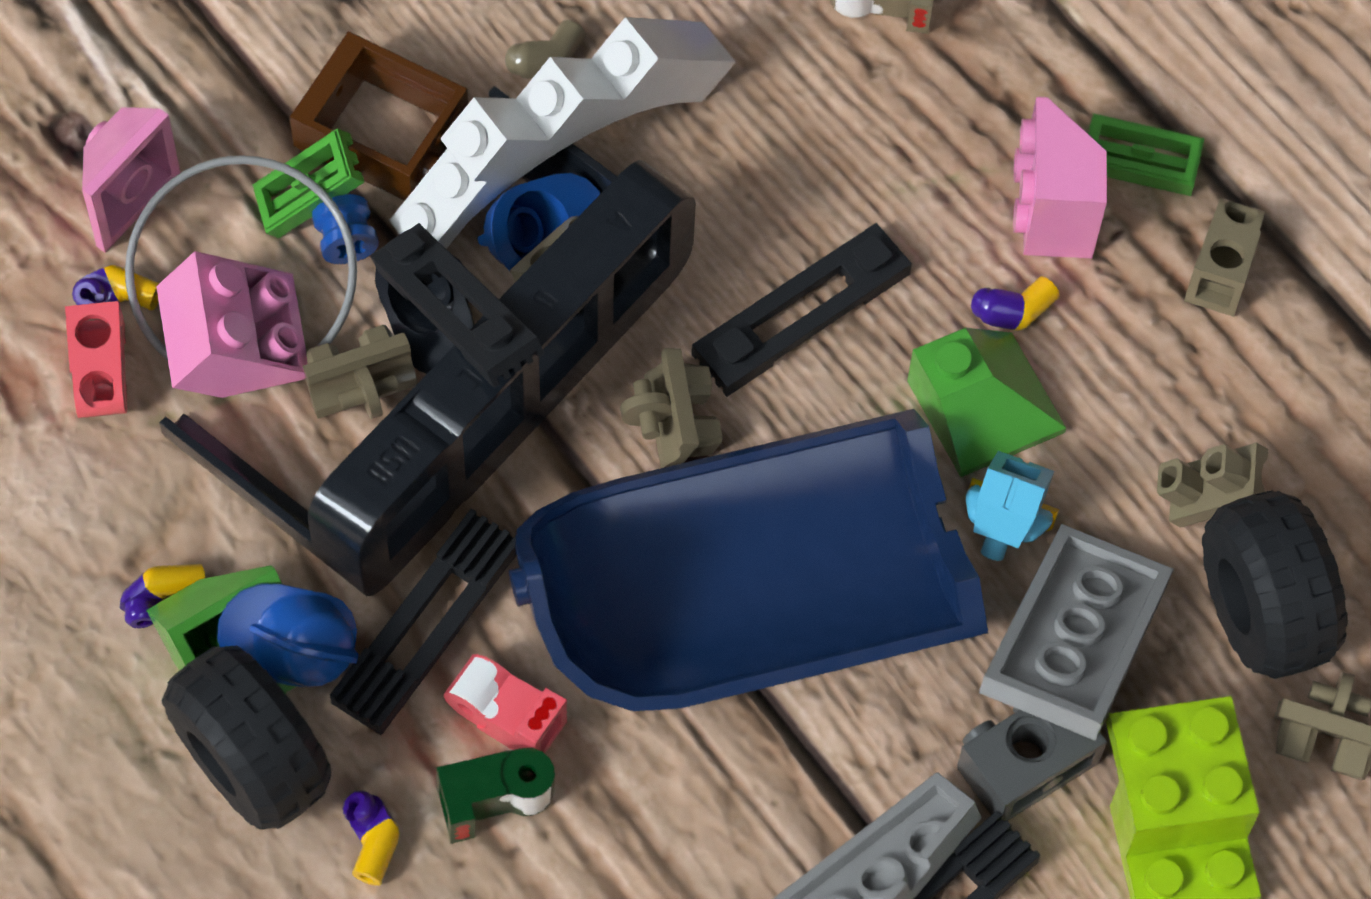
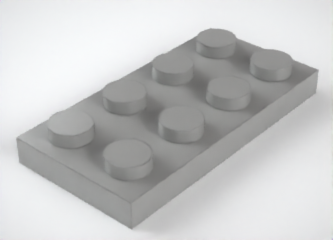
[979,524,1174,741]

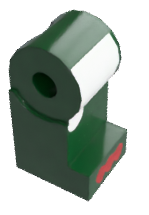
[436,748,555,844]

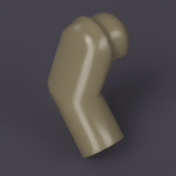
[505,20,586,79]

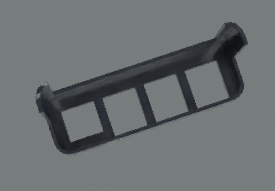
[159,86,696,597]

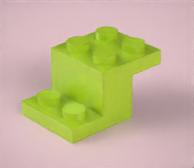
[1106,696,1261,899]

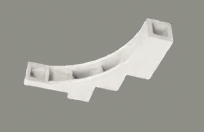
[389,17,736,249]

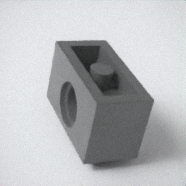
[957,707,1107,822]

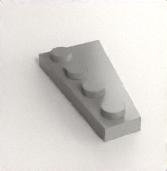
[773,772,981,899]

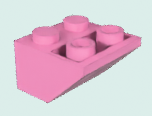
[1013,97,1107,258]
[156,251,307,398]

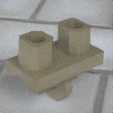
[303,325,418,419]
[620,348,723,468]
[1157,442,1268,528]
[1274,671,1371,780]

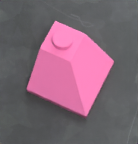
[82,107,180,253]

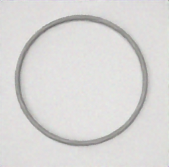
[125,155,357,360]

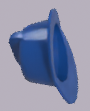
[477,173,600,270]
[217,583,358,687]

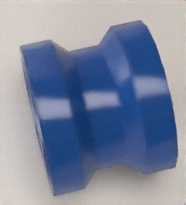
[312,194,379,264]

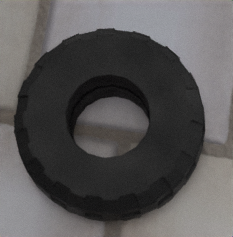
[1202,490,1348,679]
[162,646,332,830]

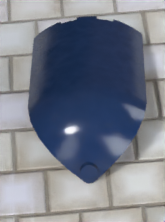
[509,409,988,712]

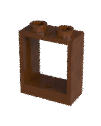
[289,31,468,201]

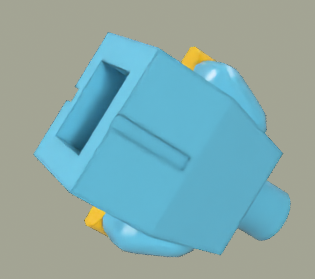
[965,451,1059,561]

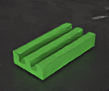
[1088,113,1204,196]
[252,128,365,238]

